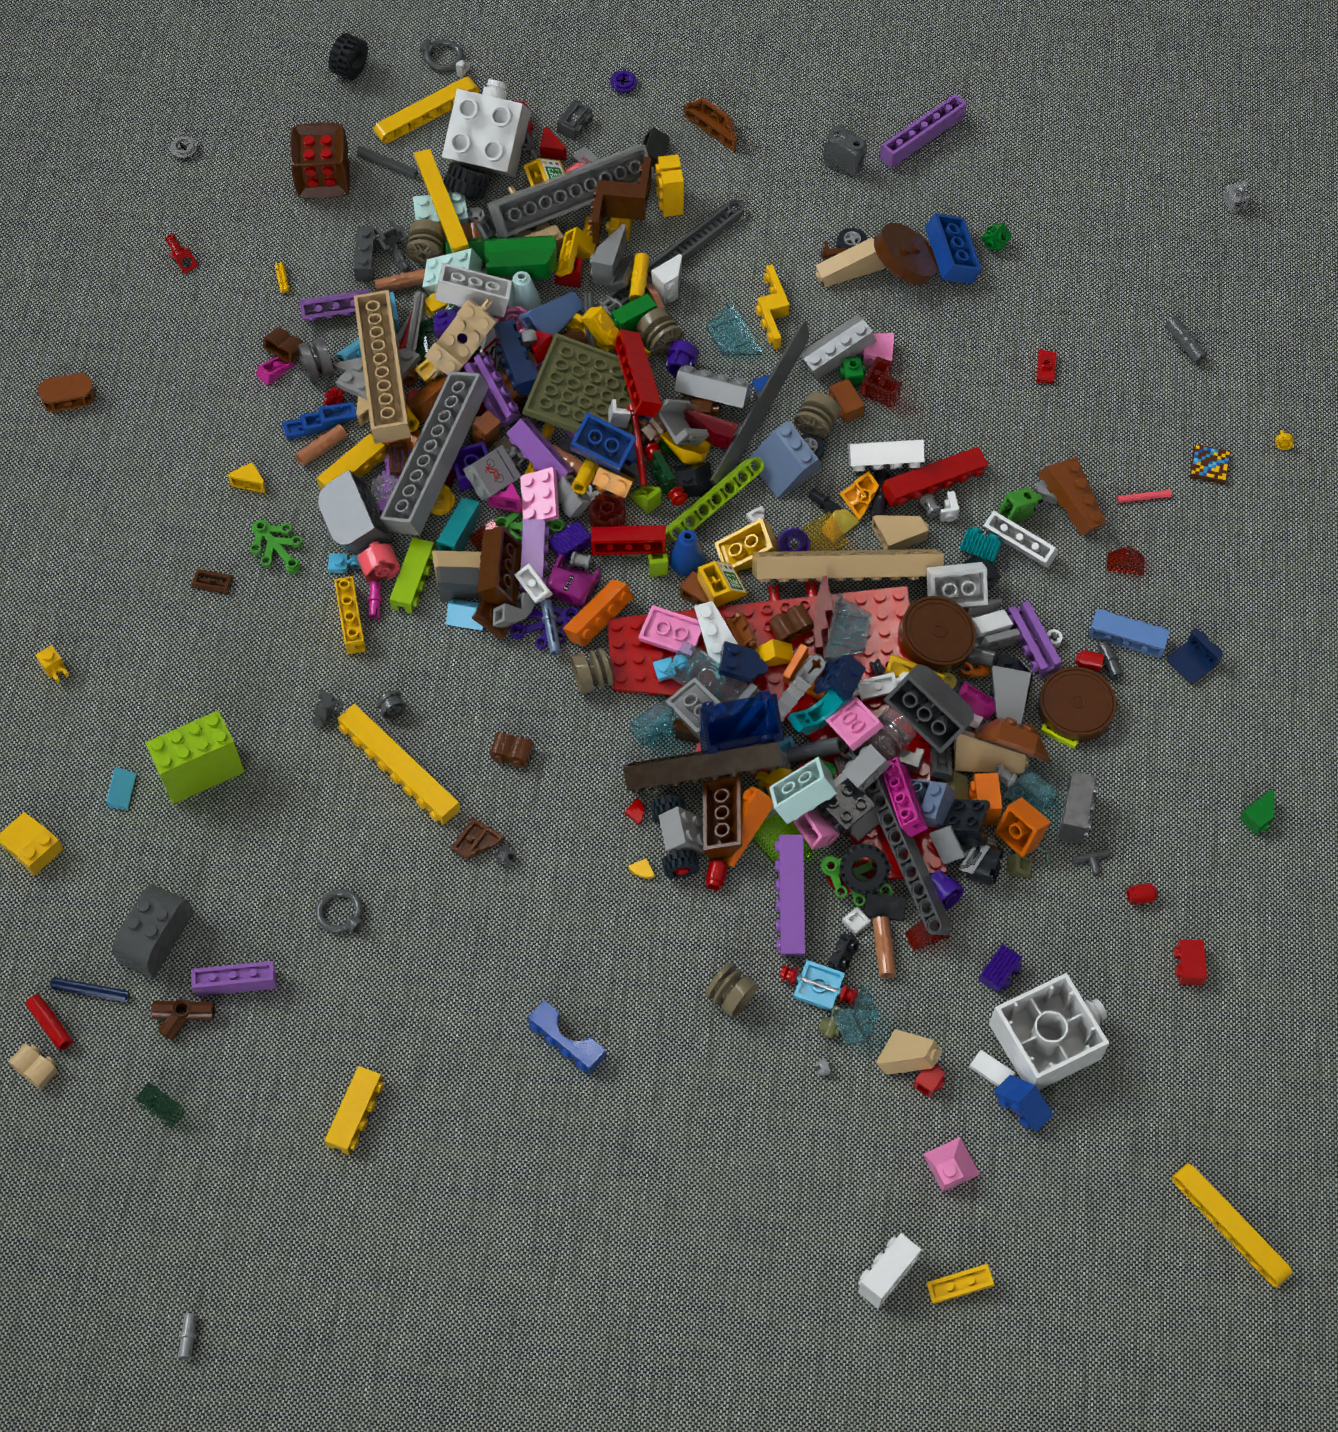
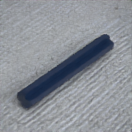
[50,977,130,1002]

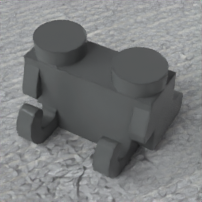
[375,220,408,252]
[313,690,343,727]

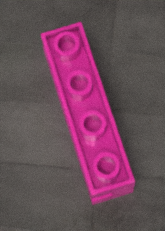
[882,757,928,837]

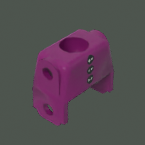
[546,554,602,608]

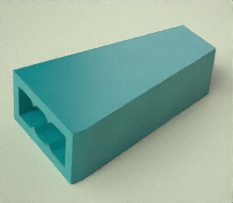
[437,497,481,551]

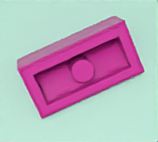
[959,682,995,720]

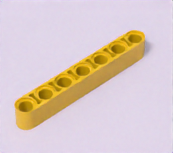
[373,77,480,144]
[1172,1163,1293,1288]

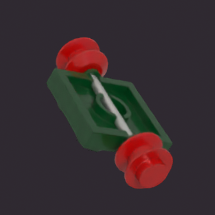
[643,443,688,506]

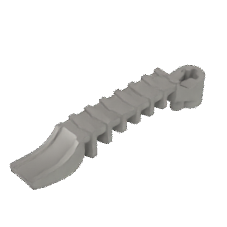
[739,654,825,745]

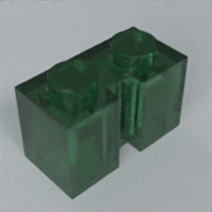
[135,1082,185,1129]

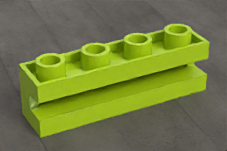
[389,537,437,614]

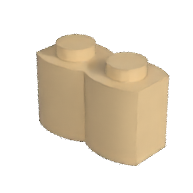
[8,1043,58,1090]

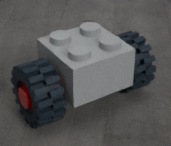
[650,795,704,879]

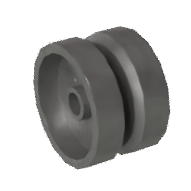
[298,337,334,383]

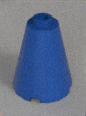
[669,530,706,577]

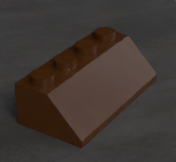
[477,525,522,607]
[703,776,742,861]

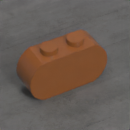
[38,373,96,412]
[407,375,448,422]

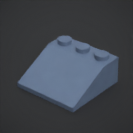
[748,420,823,499]

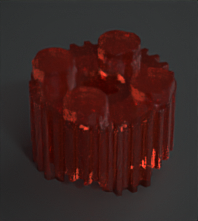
[589,492,626,527]

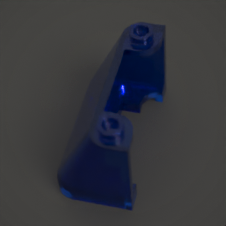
[698,690,784,755]

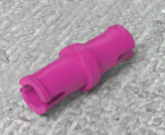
[367,581,382,620]

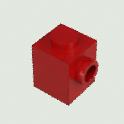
[913,1064,946,1098]

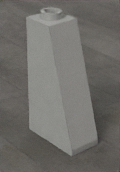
[991,665,1031,724]

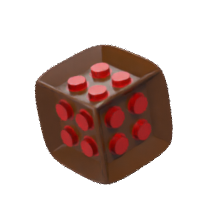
[290,122,350,199]

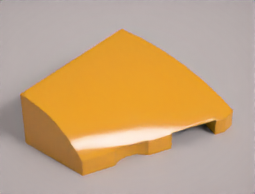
[839,471,879,520]

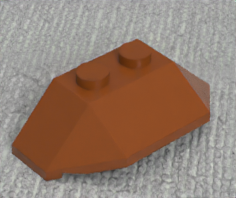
[684,97,737,152]
[974,717,1050,763]

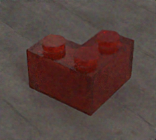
[860,356,902,408]

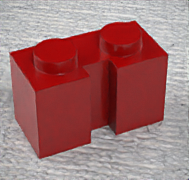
[1173,940,1207,985]

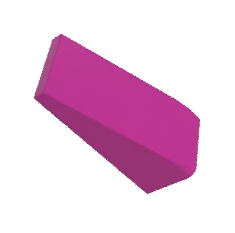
[256,356,296,385]

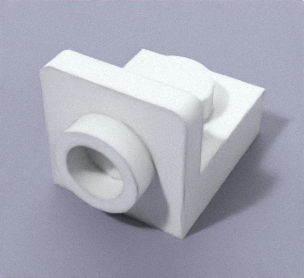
[939,491,959,522]

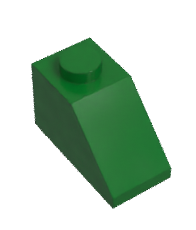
[1240,789,1274,836]

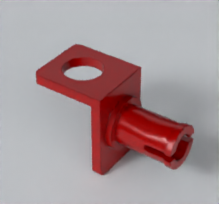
[165,233,198,274]

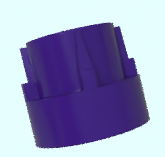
[665,340,699,377]
[777,527,810,552]
[923,870,964,910]

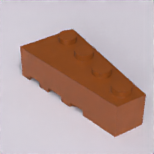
[1037,457,1106,535]

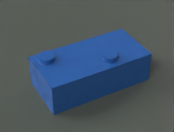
[925,213,982,284]

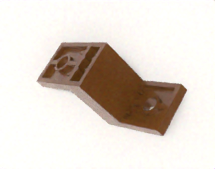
[589,157,652,244]

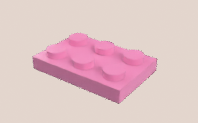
[520,467,559,522]
[638,605,702,658]
[826,696,884,751]

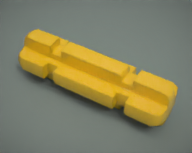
[275,262,290,294]

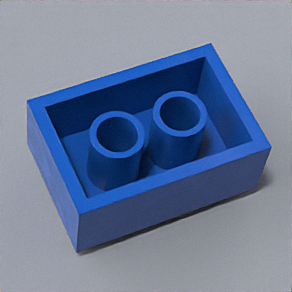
[570,412,637,474]

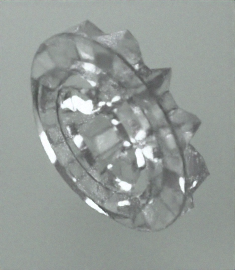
[371,473,398,500]

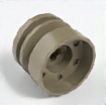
[406,219,446,265]
[636,308,683,356]
[794,392,841,440]
[570,647,613,694]
[705,963,758,1018]

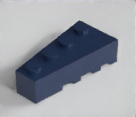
[494,319,537,397]

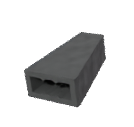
[436,566,483,602]

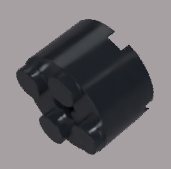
[966,844,1004,886]

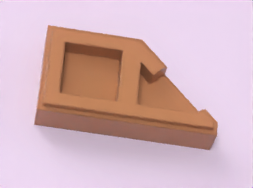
[646,283,665,309]

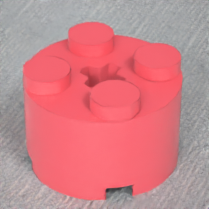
[357,542,400,583]

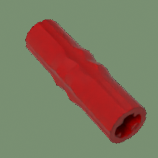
[25,994,73,1051]

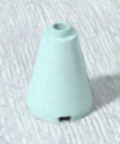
[507,271,541,311]

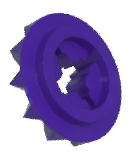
[610,71,637,93]

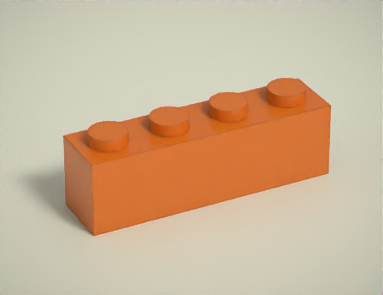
[563,579,634,647]

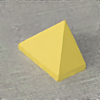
[821,509,860,544]

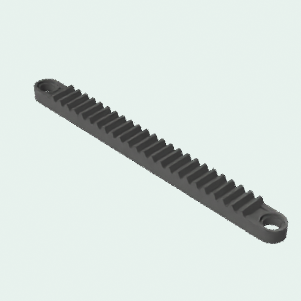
[594,199,745,312]

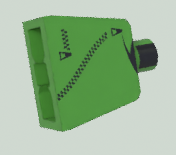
[998,488,1043,523]

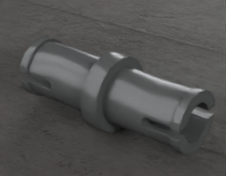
[1097,642,1123,679]

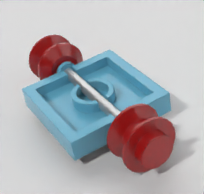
[779,960,859,1012]

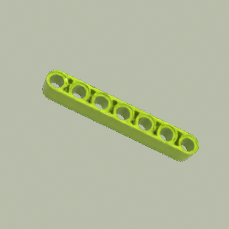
[666,457,764,542]

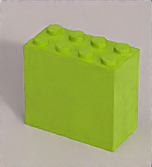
[145,710,244,804]

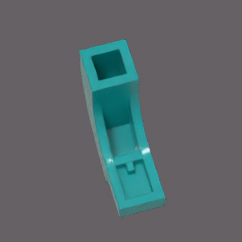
[787,690,853,735]

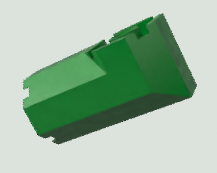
[484,236,557,280]

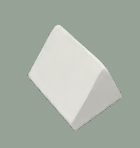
[514,563,553,603]

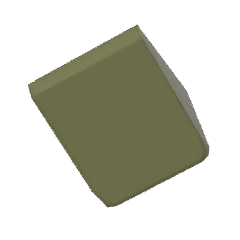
[1006,853,1033,878]

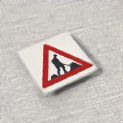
[480,328,501,369]

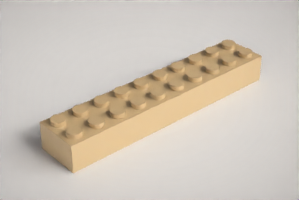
[354,290,411,444]
[752,549,944,582]

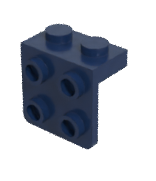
[1167,628,1223,684]
[813,655,866,700]

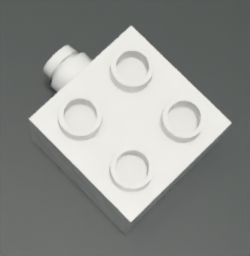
[442,79,531,178]
[989,973,1109,1090]

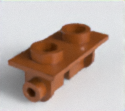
[726,611,757,650]

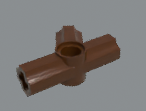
[151,999,216,1041]

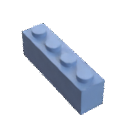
[1088,609,1170,658]

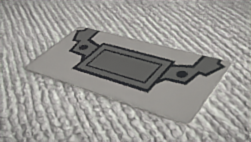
[959,845,990,874]

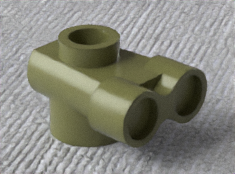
[819,1006,846,1040]

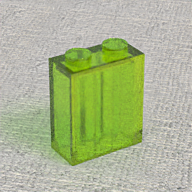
[752,813,812,865]

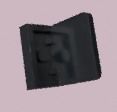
[819,778,874,837]
[942,799,990,846]

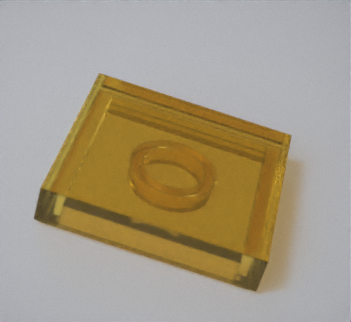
[801,512,849,551]

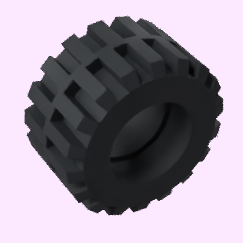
[328,33,368,80]
[444,163,491,199]
[840,844,890,894]

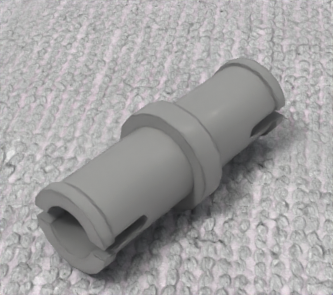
[178,1313,198,1360]

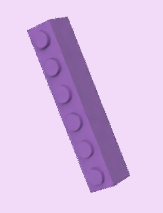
[880,94,967,168]
[775,835,805,957]

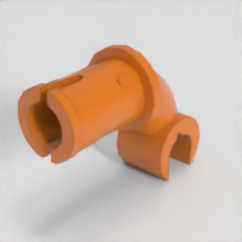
[958,663,992,678]

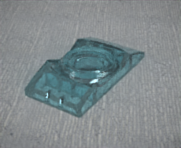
[664,641,748,710]

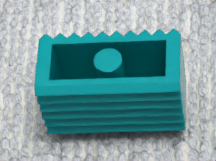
[959,526,1003,563]

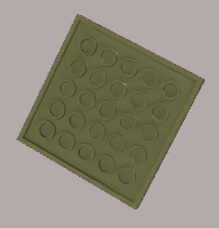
[522,333,656,435]

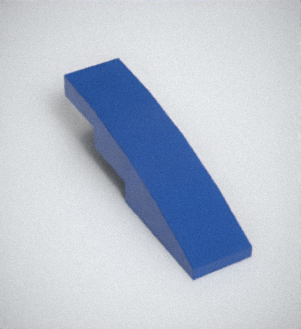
[282,402,357,440]

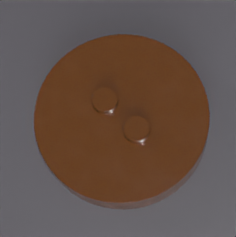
[874,223,939,285]
[898,596,976,671]
[1038,667,1117,742]

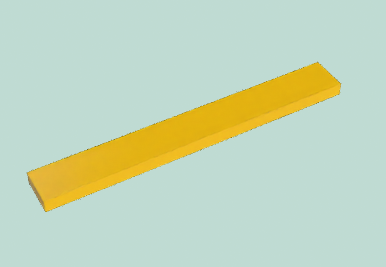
[414,149,469,253]

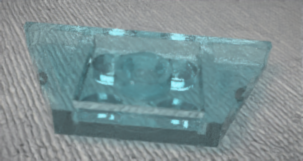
[707,301,762,355]
[824,594,872,661]

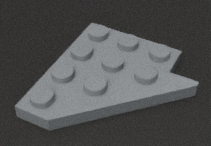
[334,348,421,400]

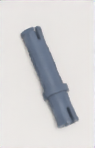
[540,600,562,656]

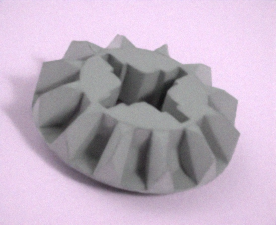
[170,136,198,160]

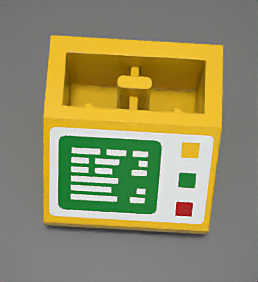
[524,158,565,186]
[697,561,747,607]

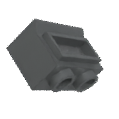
[557,99,593,140]

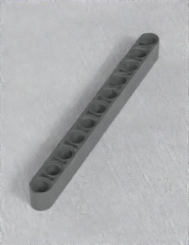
[849,742,952,935]

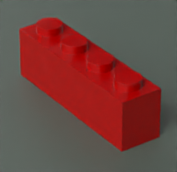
[591,525,667,555]

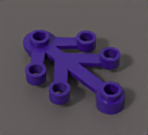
[510,603,579,650]

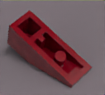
[684,409,738,450]

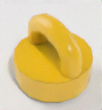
[1275,430,1294,450]

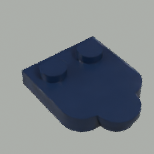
[718,641,768,683]

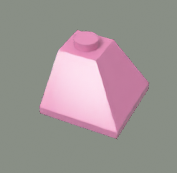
[923,1137,980,1192]

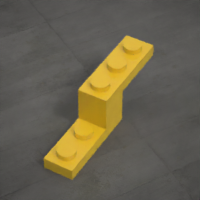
[555,215,596,278]
[755,264,790,349]

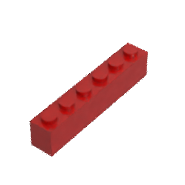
[614,329,662,418]
[881,446,989,507]

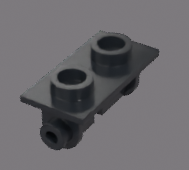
[827,932,859,973]

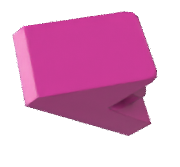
[487,483,522,513]

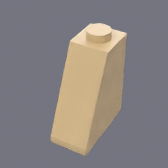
[871,515,929,550]
[876,1029,942,1075]

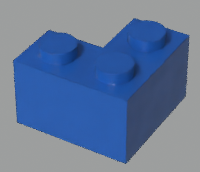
[994,1075,1054,1132]

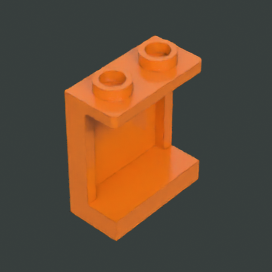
[783,644,828,700]

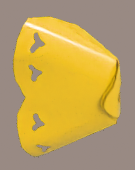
[660,431,711,465]

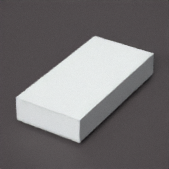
[972,609,1013,637]
[969,1050,1015,1087]

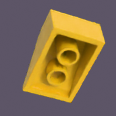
[714,518,779,572]
[0,812,64,876]

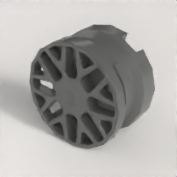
[376,690,407,719]

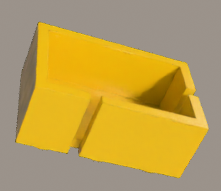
[655,154,684,217]

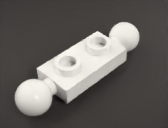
[852,672,909,701]

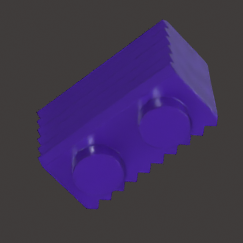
[549,521,591,561]
[978,944,1023,994]

